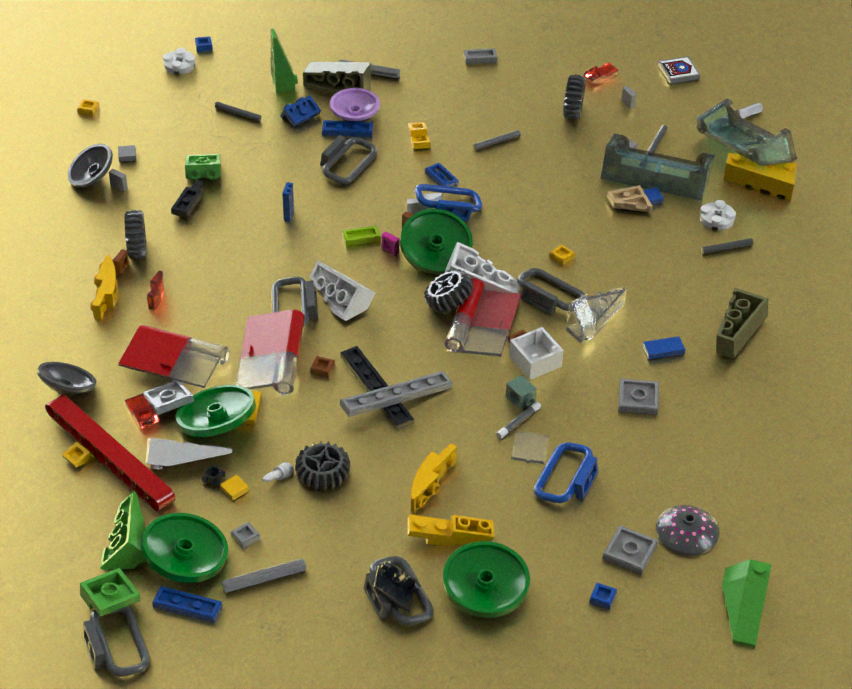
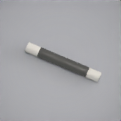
[496,401,541,439]

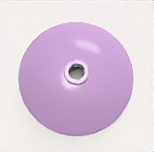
[330,88,380,122]

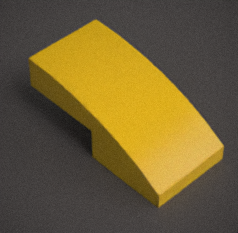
[408,122,430,149]
[62,442,95,467]

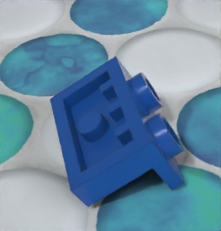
[280,95,321,127]

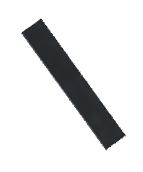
[340,346,414,430]

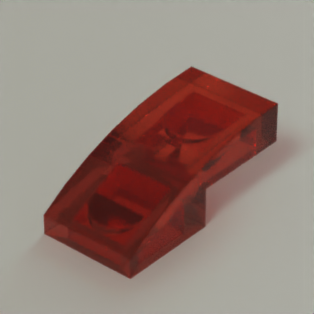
[583,62,619,84]
[147,270,164,311]
[125,393,159,429]

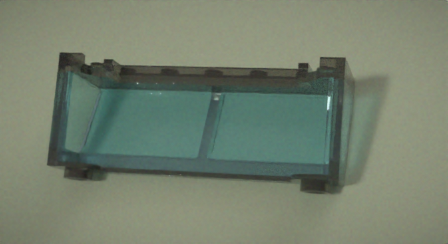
[695,99,797,166]
[601,133,715,201]

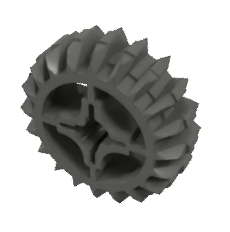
[563,74,586,119]
[124,210,147,259]
[424,269,474,313]
[295,441,351,491]

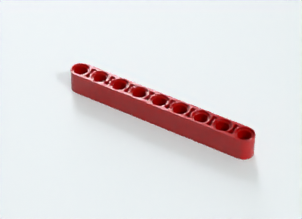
[45,394,176,512]

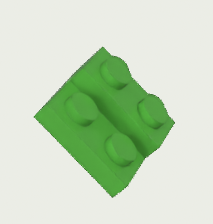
[185,154,221,181]
[80,568,140,617]

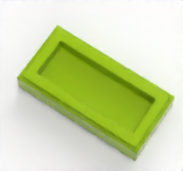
[342,225,381,247]

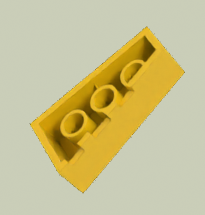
[724,153,797,201]

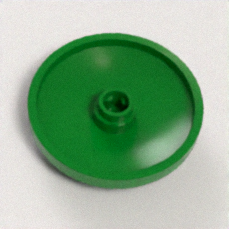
[400,209,473,275]
[176,385,256,437]
[141,513,228,583]
[442,541,530,618]

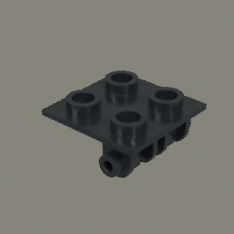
[373,561,421,613]

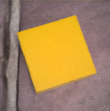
[77,99,99,116]
[549,244,575,266]
[220,474,249,501]

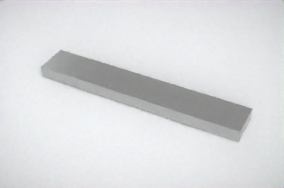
[340,371,453,417]

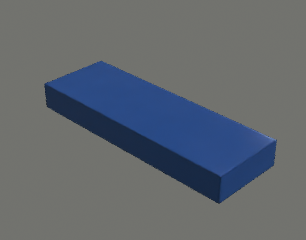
[322,120,373,137]
[152,586,222,623]

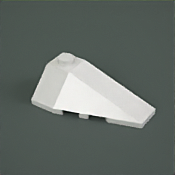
[445,242,520,296]
[309,261,376,321]
[146,437,232,469]

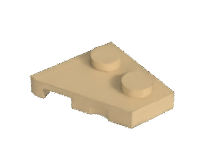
[607,185,653,212]

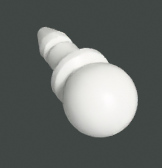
[262,462,294,482]

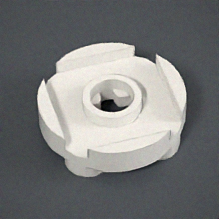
[163,48,195,74]
[700,200,736,230]

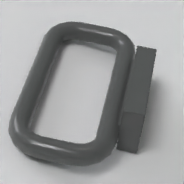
[320,135,377,185]
[517,268,587,315]
[271,277,318,328]
[363,556,434,626]
[83,606,150,677]

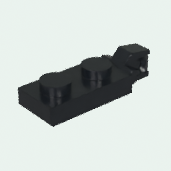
[171,180,204,218]

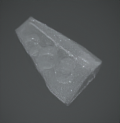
[566,287,627,343]

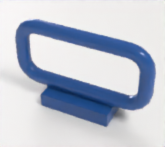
[414,184,483,221]
[533,442,598,503]

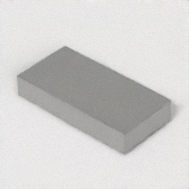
[463,48,497,64]

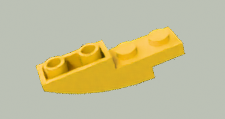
[90,255,118,320]
[411,443,458,513]
[407,514,494,546]

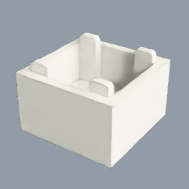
[509,327,564,380]

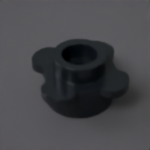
[202,466,226,486]

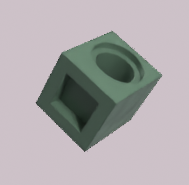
[505,375,537,410]

